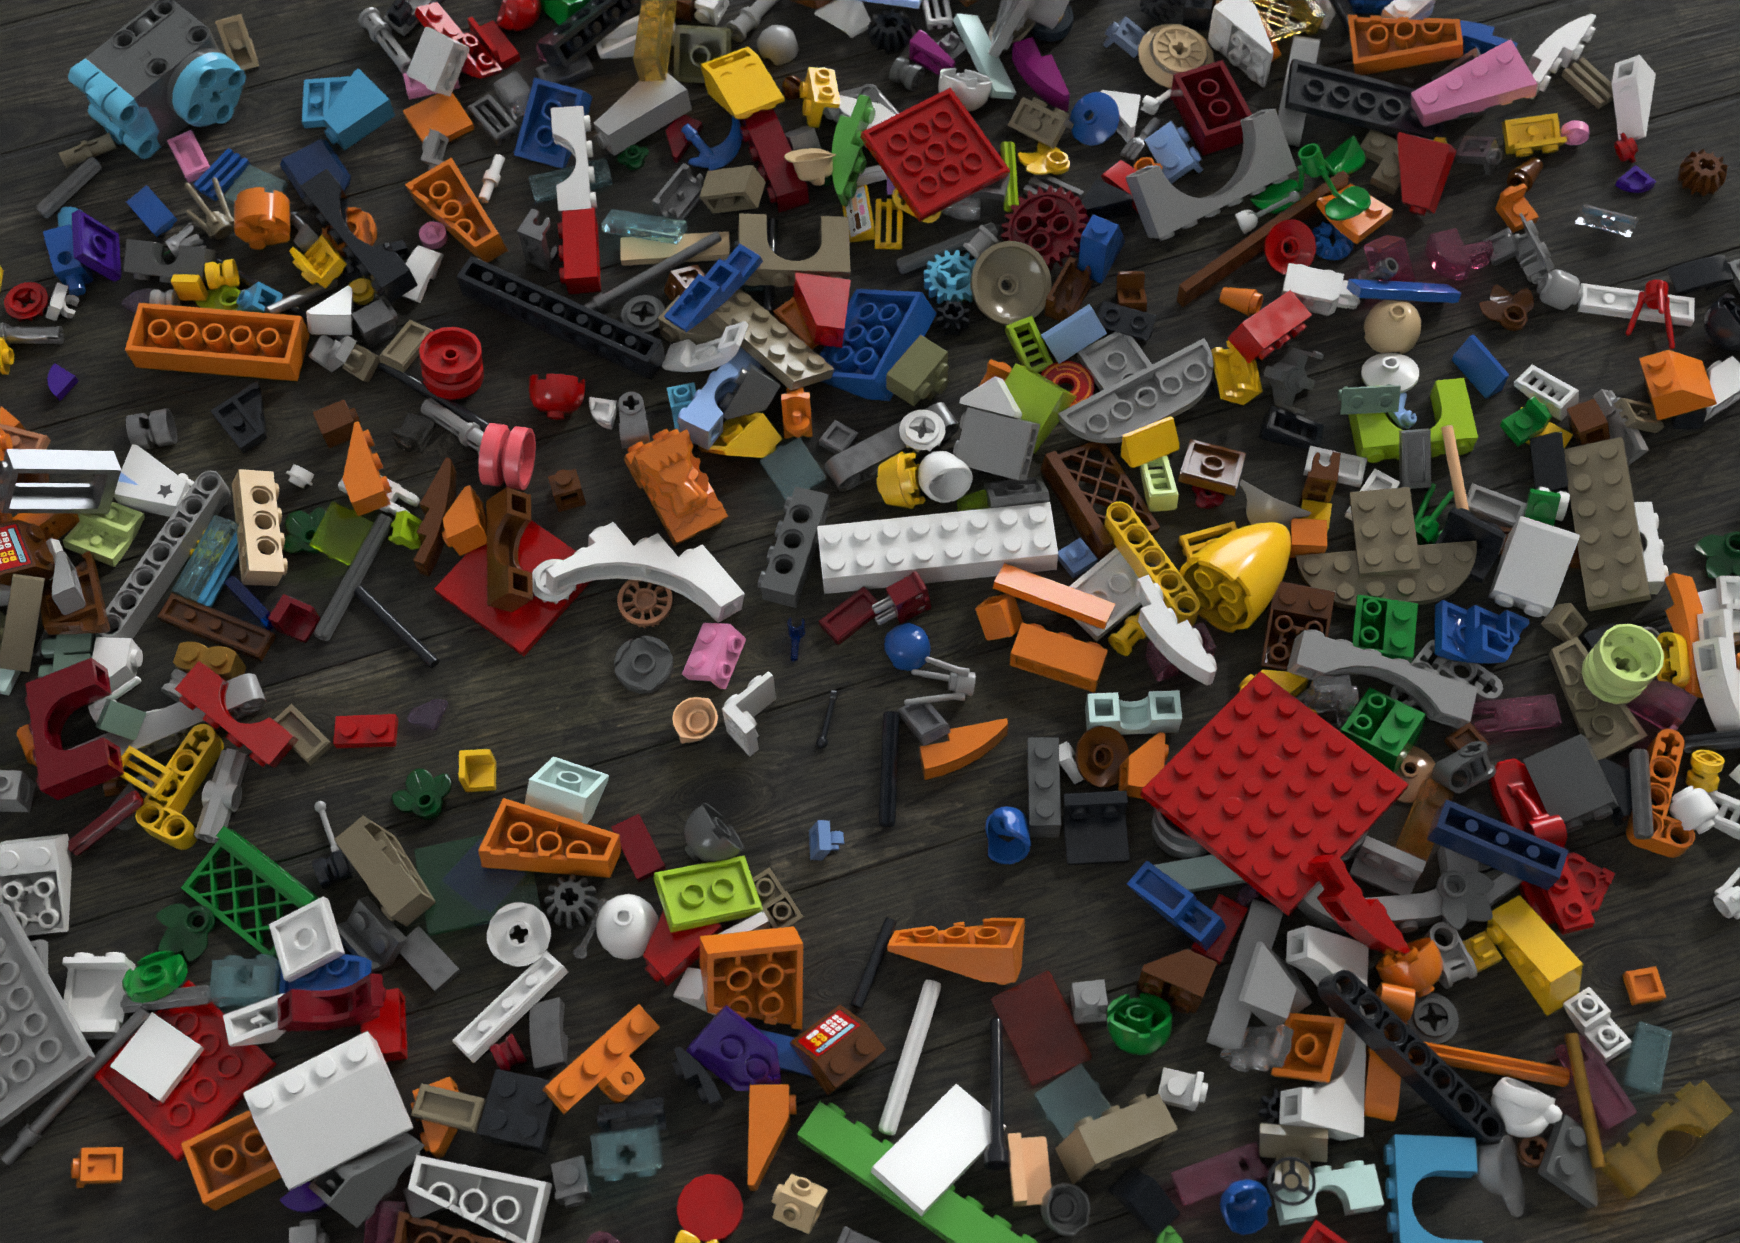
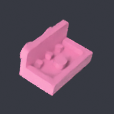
[682,623,746,689]

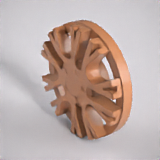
[617,579,673,628]

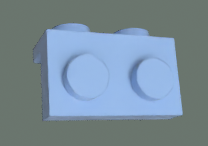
[1145,121,1203,184]

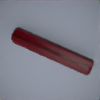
[68,790,144,856]

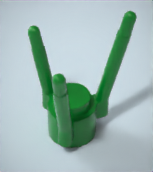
[1414,483,1454,545]

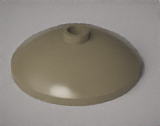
[970,241,1051,325]

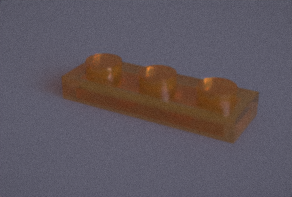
[1395,778,1455,873]

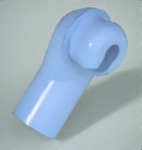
[1388,392,1417,429]

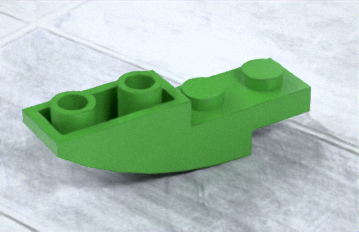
[832,94,875,207]

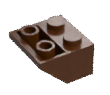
[1136,949,1217,1014]

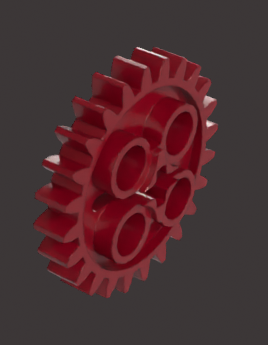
[1001,185,1090,271]

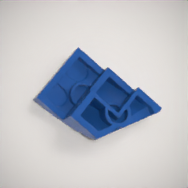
[1435,600,1529,663]

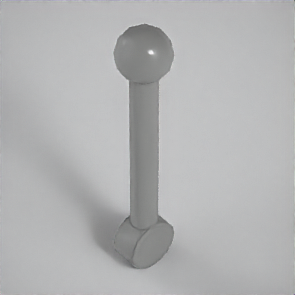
[314,801,339,852]

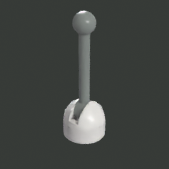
[1235,191,1300,234]

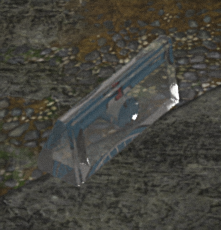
[1576,204,1639,237]

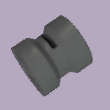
[889,56,925,92]

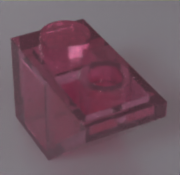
[1364,235,1416,282]

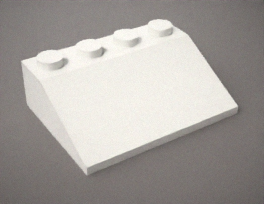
[243,1031,414,1191]

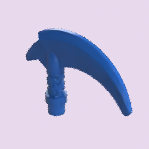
[681,116,742,171]

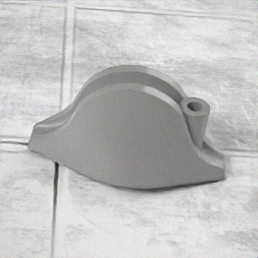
[1240,479,1311,533]

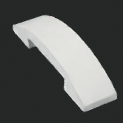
[661,321,749,372]

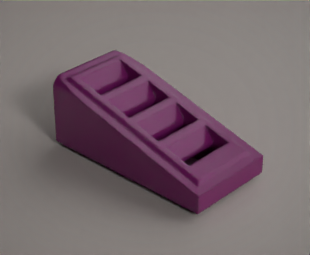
[909,30,955,76]

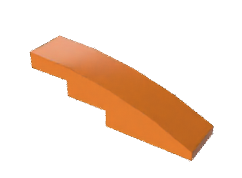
[1664,573,1704,698]

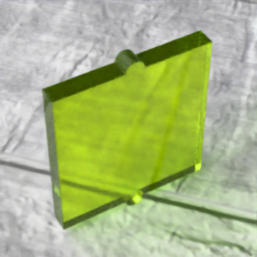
[309,501,374,566]

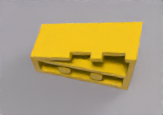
[1486,895,1583,1016]

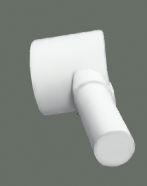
[1141,89,1171,115]

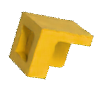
[459,749,496,792]

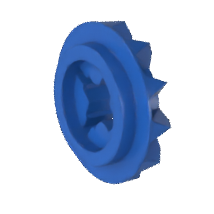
[1312,222,1354,260]

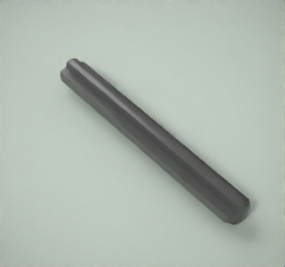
[314,514,393,641]

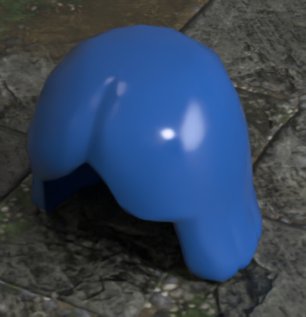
[985,806,1031,864]

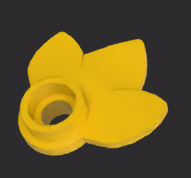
[1018,142,1070,175]

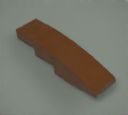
[413,457,457,577]

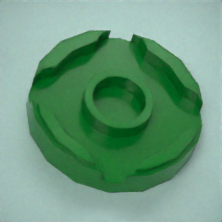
[122,950,188,1003]

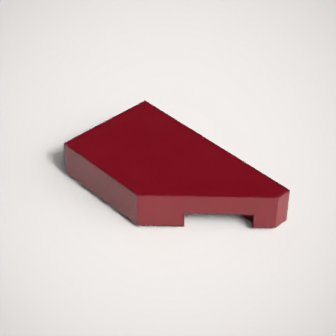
[666,115,703,163]

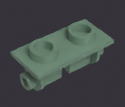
[1338,384,1401,415]

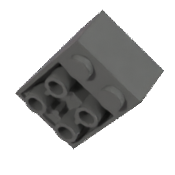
[308,1132,425,1228]

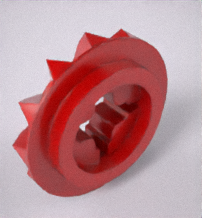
[4,282,50,322]

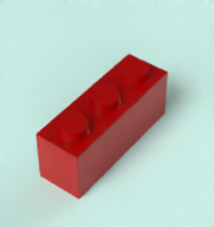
[558,208,601,294]
[1227,290,1312,364]

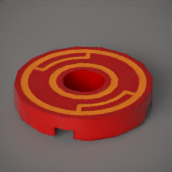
[1041,361,1094,408]

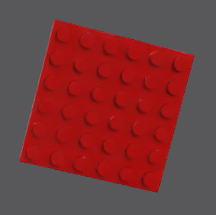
[1140,671,1409,916]

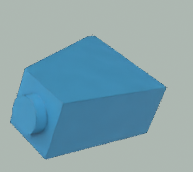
[323,68,395,150]

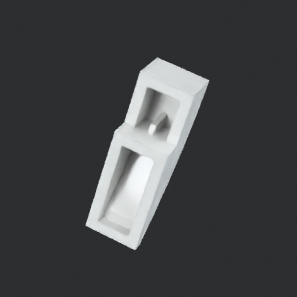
[596,11,677,59]

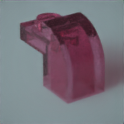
[1425,228,1495,280]

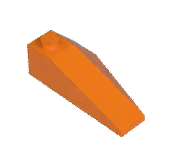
[887,918,1025,985]

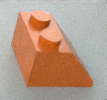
[1639,350,1717,421]

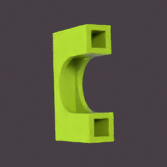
[1348,378,1478,463]

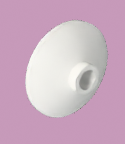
[1361,353,1419,393]

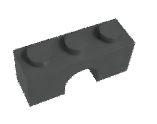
[123,239,216,284]
[1026,737,1061,838]

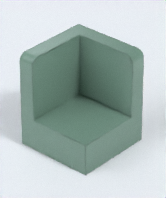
[95,699,146,740]

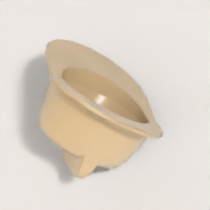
[784,148,836,185]

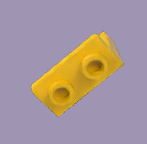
[799,67,841,128]
[1502,113,1567,157]
[289,235,347,289]

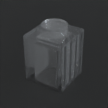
[494,71,531,120]

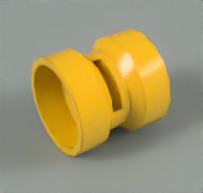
[205,259,239,290]
[1686,750,1725,792]

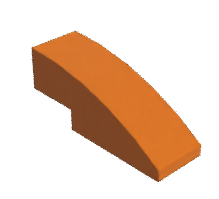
[920,718,1008,780]

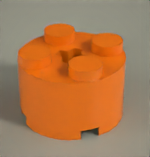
[234,187,290,250]

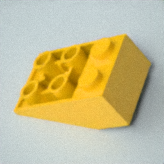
[700,47,785,119]

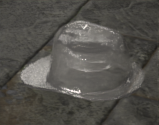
[1476,1135,1525,1217]

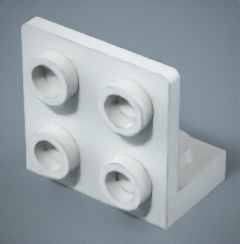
[407,27,470,97]
[722,672,776,757]

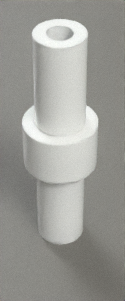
[478,154,505,204]

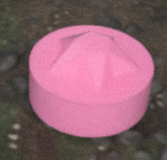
[1561,120,1589,145]
[419,222,448,249]

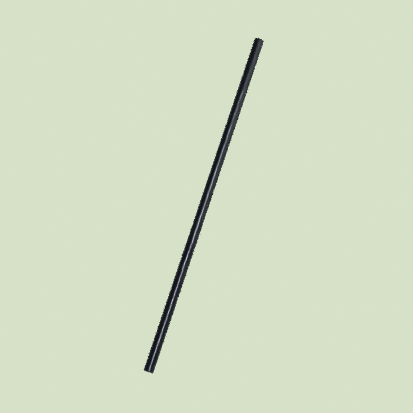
[215,256,490,432]

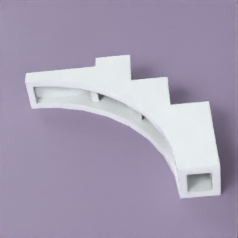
[546,522,745,623]

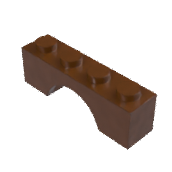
[486,487,533,612]

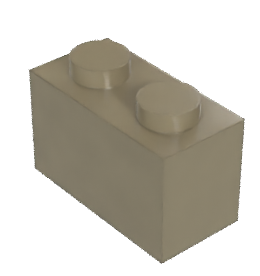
[699,165,766,213]

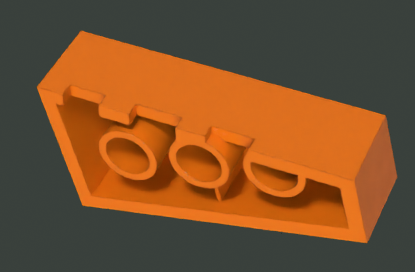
[1348,15,1463,75]

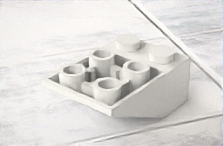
[1207,0,1274,88]
[0,834,72,936]

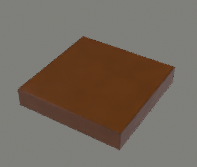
[1178,439,1246,496]

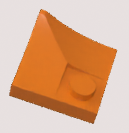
[1316,183,1394,244]

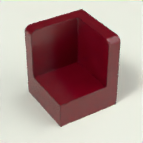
[268,594,321,643]

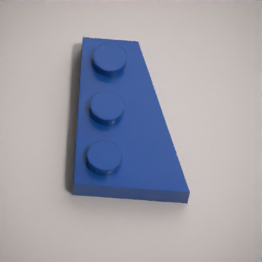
[279,954,372,994]

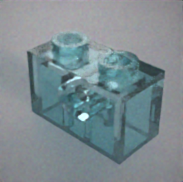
[210,954,281,1006]
[590,1125,664,1181]

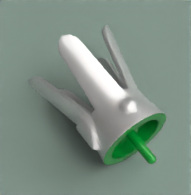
[163,223,206,259]

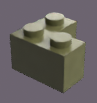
[886,335,949,406]

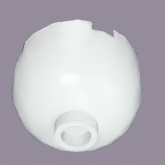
[938,68,992,111]
[596,894,659,960]

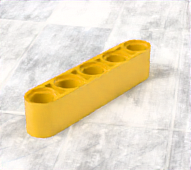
[1104,502,1200,627]

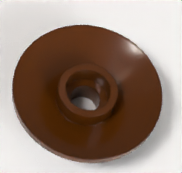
[1075,726,1129,787]

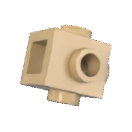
[772,1174,828,1234]

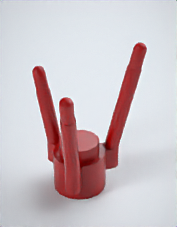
[1626,279,1675,350]

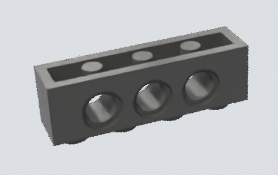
[758,486,830,608]

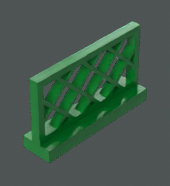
[181,826,320,961]

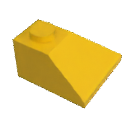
[698,412,782,458]

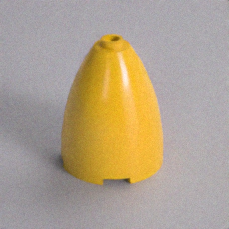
[1180,522,1291,633]

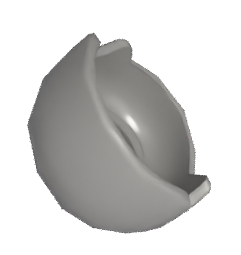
[757,25,799,66]

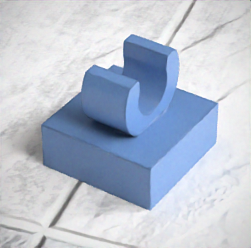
[1058,538,1097,579]
[809,820,844,860]

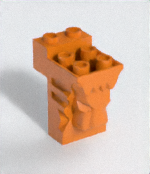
[624,429,728,546]

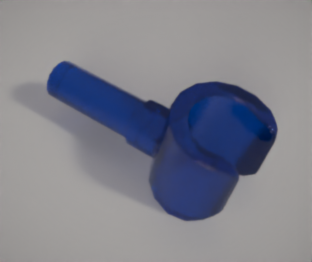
[787,618,806,661]

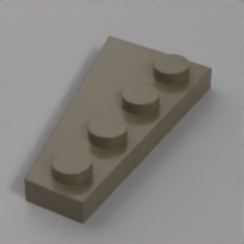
[1549,637,1648,760]

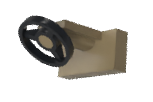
[1259,1123,1328,1206]

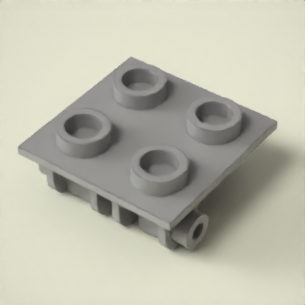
[1513,213,1554,284]

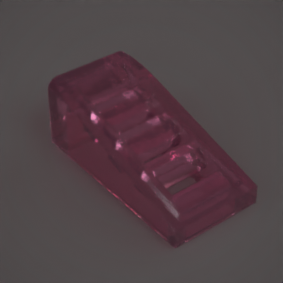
[363,1200,406,1243]

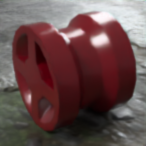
[489,1034,527,1072]

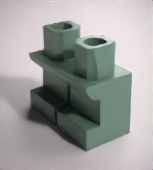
[38,633,101,678]

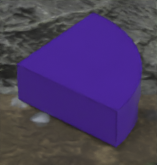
[1615,165,1656,193]
[47,363,79,401]
[280,1181,328,1212]

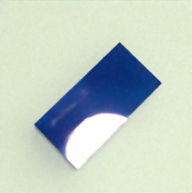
[224,576,273,631]

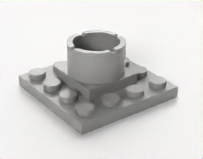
[989,0,1069,58]

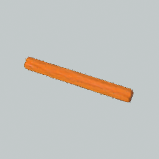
[1408,1042,1570,1087]

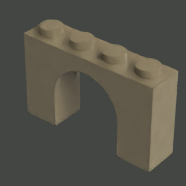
[738,214,850,287]

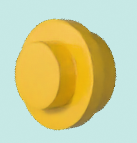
[349,278,375,305]

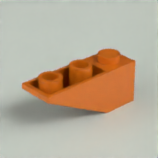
[342,421,392,516]

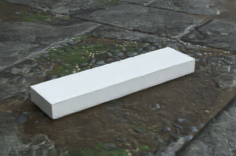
[1578,283,1695,327]
[452,951,568,1063]

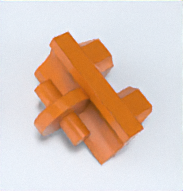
[781,387,813,439]

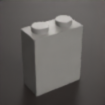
[953,407,1040,480]

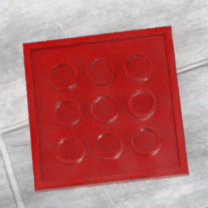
[860,87,1010,222]
[434,520,591,656]
[94,980,277,1162]

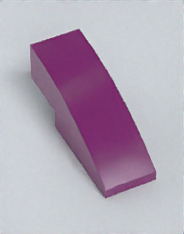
[1012,37,1070,112]

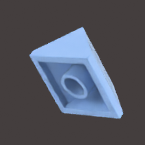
[1041,304,1107,364]

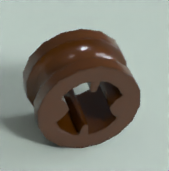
[1516,1135,1547,1168]

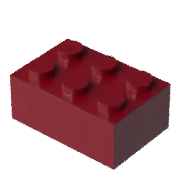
[1170,60,1252,156]

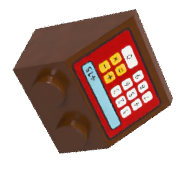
[0,520,55,587]
[789,1005,886,1096]

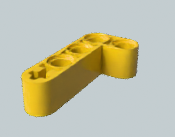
[135,724,224,850]

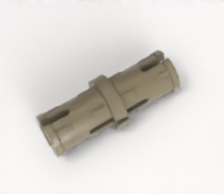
[59,133,117,168]

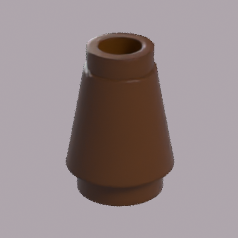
[1507,157,1543,192]

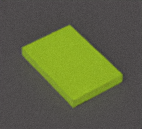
[653,855,763,933]

